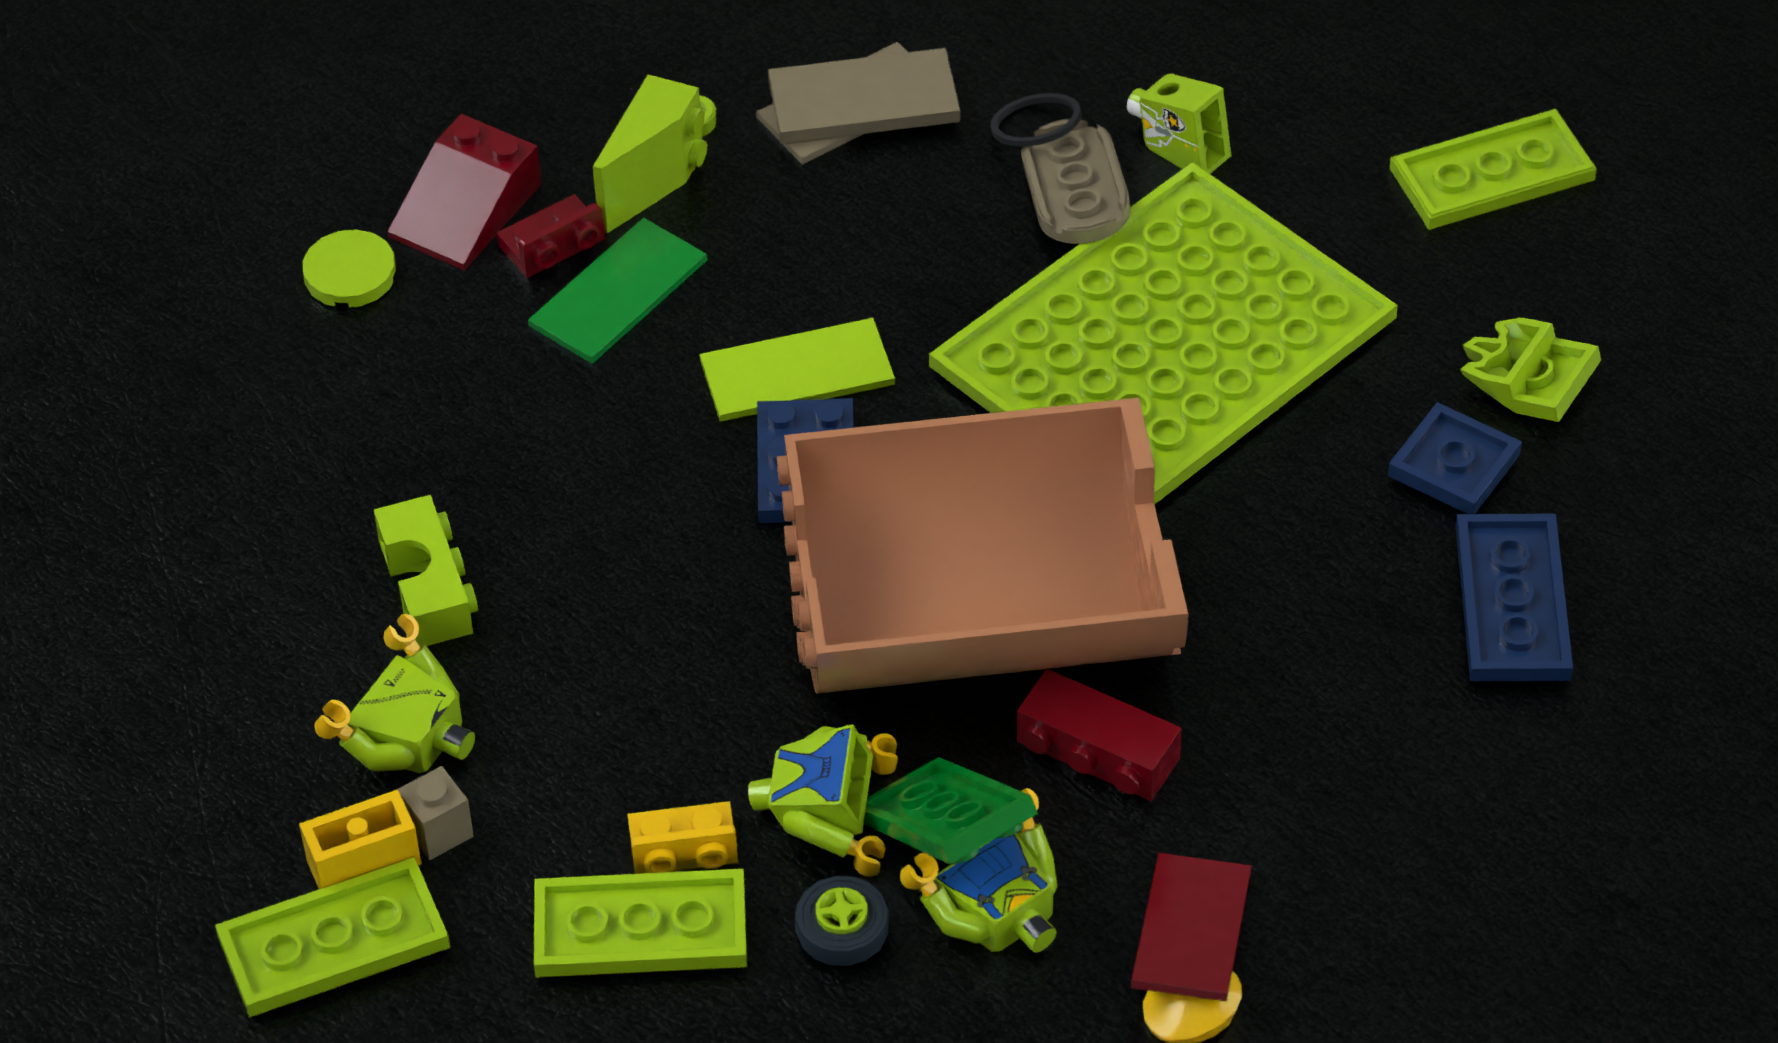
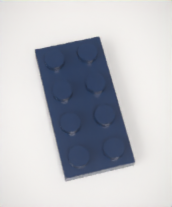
[1456,514,1573,681]

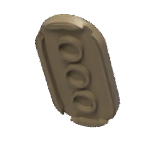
[1021,119,1131,244]

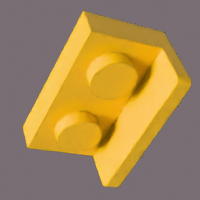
[628,801,738,874]

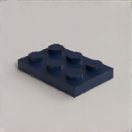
[757,398,854,523]

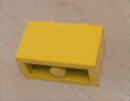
[299,790,421,889]

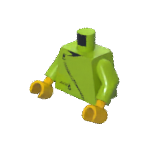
[315,614,475,773]

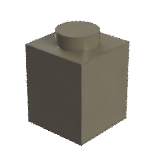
[397,766,474,861]

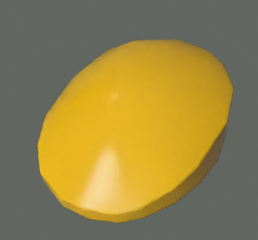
[1143,972,1242,1043]

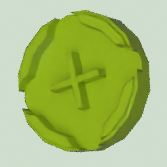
[303,230,396,308]

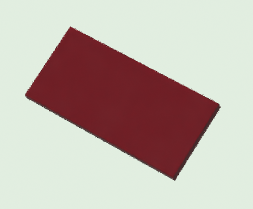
[1131,853,1251,1002]

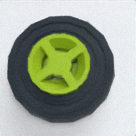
[795,876,889,966]

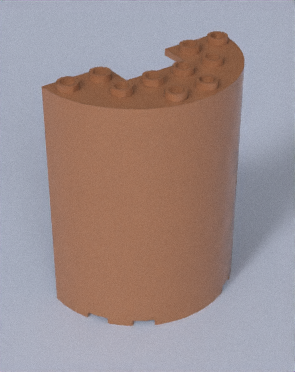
[776,398,1188,694]

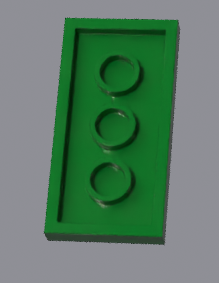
[864,757,1038,864]

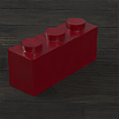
[1017,669,1181,801]

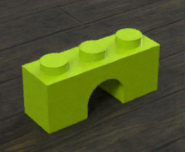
[374,495,478,646]

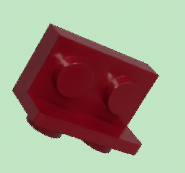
[496,194,605,278]

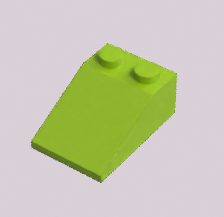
[593,75,707,234]

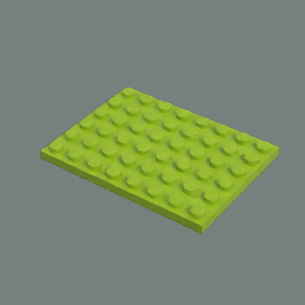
[929,162,1398,504]

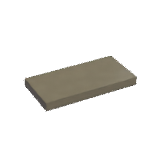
[768,48,960,144]

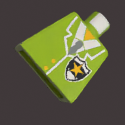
[1127,74,1231,174]

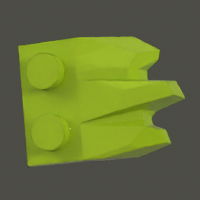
[1460,317,1601,422]

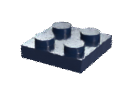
[1388,402,1522,514]

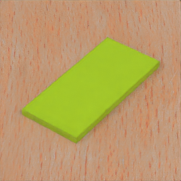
[700,318,895,422]

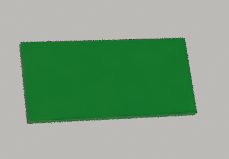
[528,218,707,364]

